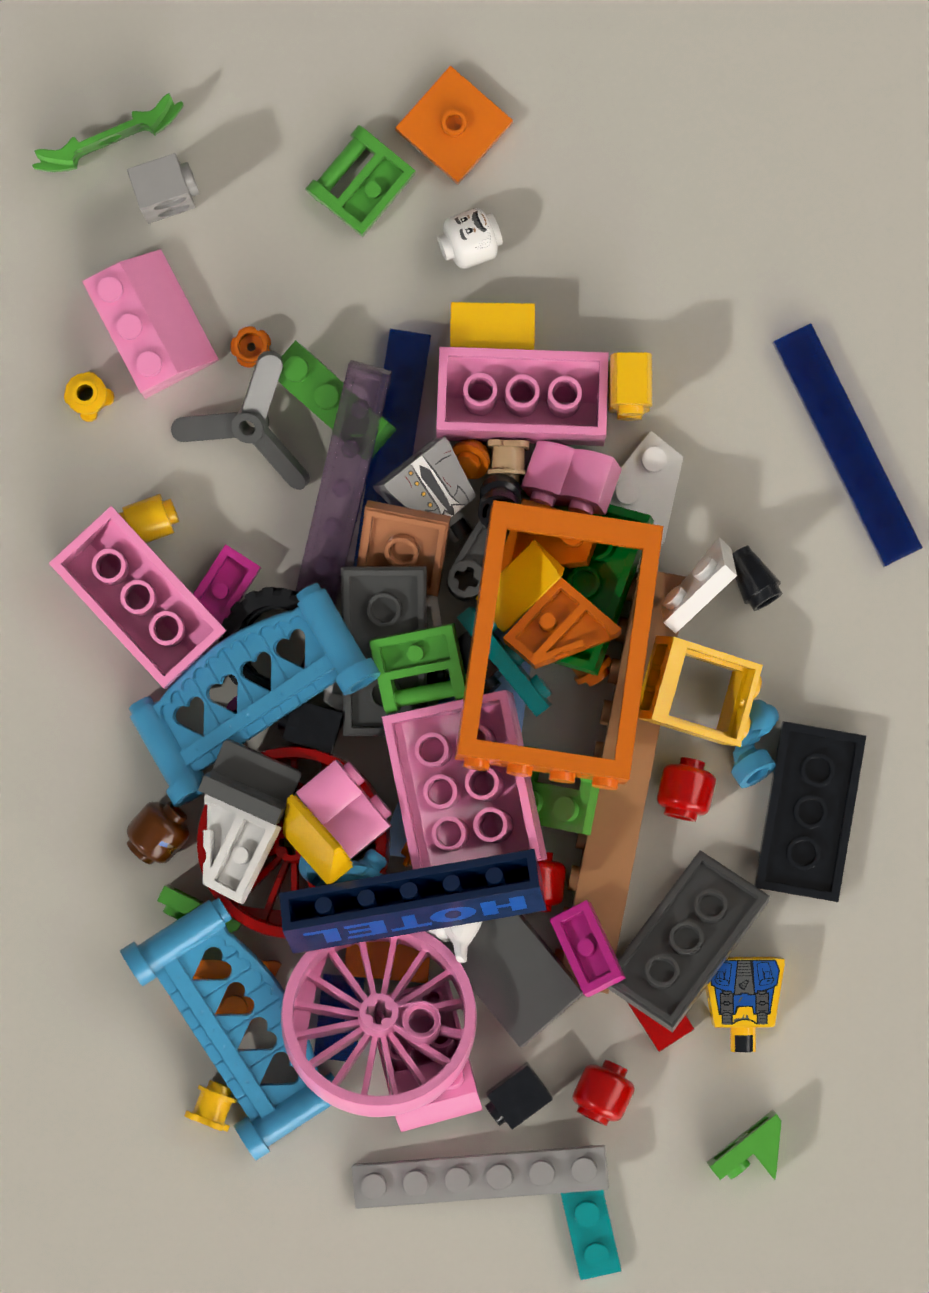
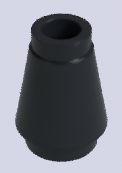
[732,546,783,611]

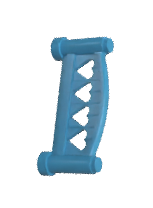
[129,583,381,807]
[120,897,340,1161]

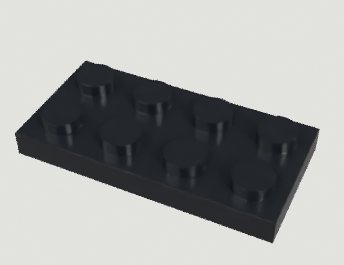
[754,721,866,902]

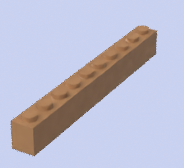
[554,567,686,994]

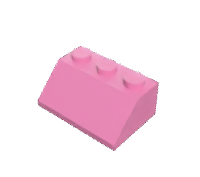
[82,249,219,399]

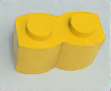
[608,352,652,421]

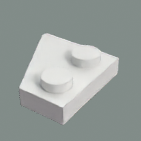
[610,431,683,545]
[661,537,737,634]

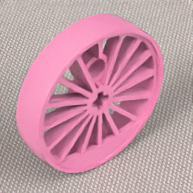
[281,931,477,1117]

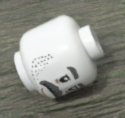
[437,208,503,269]

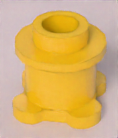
[64,372,115,422]
[184,1080,237,1132]

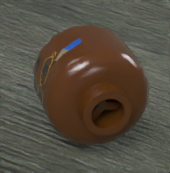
[127,802,189,865]

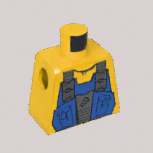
[705,957,785,1052]

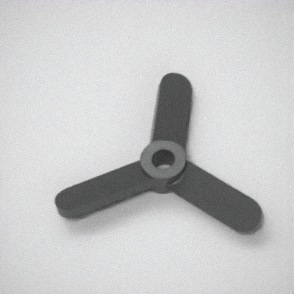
[171,351,310,490]

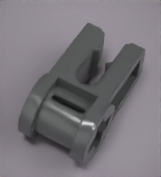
[447,521,488,601]

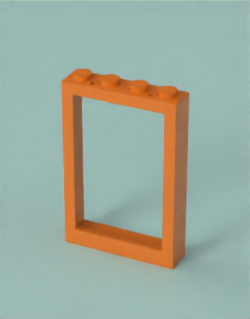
[455,500,664,790]

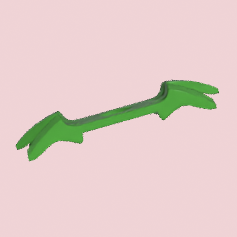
[32,93,184,172]

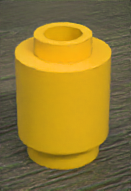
[119,494,179,543]

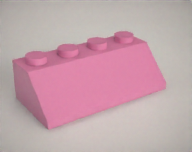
[436,347,609,446]
[49,506,226,690]

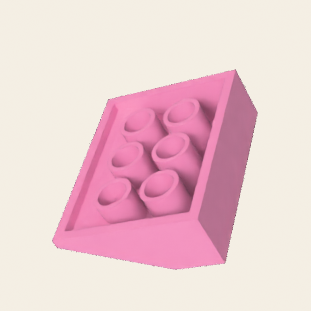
[382,690,547,870]

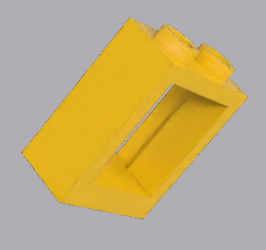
[638,635,763,747]

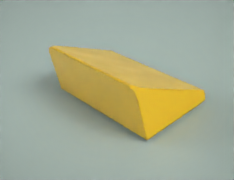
[476,539,565,633]
[283,794,353,885]

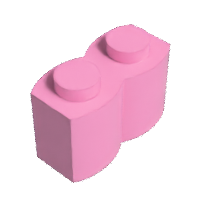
[521,441,622,515]
[296,760,392,859]

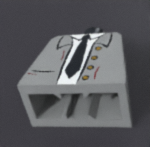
[373,436,475,543]

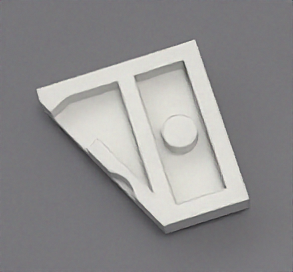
[203,794,282,904]

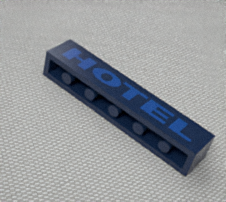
[279,849,546,954]

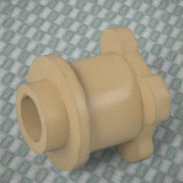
[487,439,530,485]

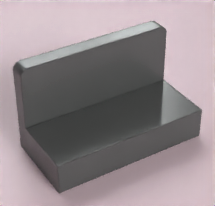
[198,739,302,825]

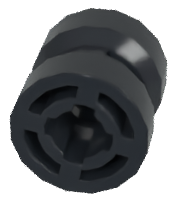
[478,474,522,529]

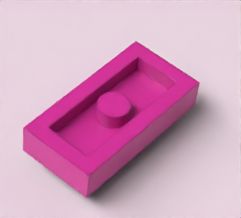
[193,544,262,625]
[549,900,626,997]

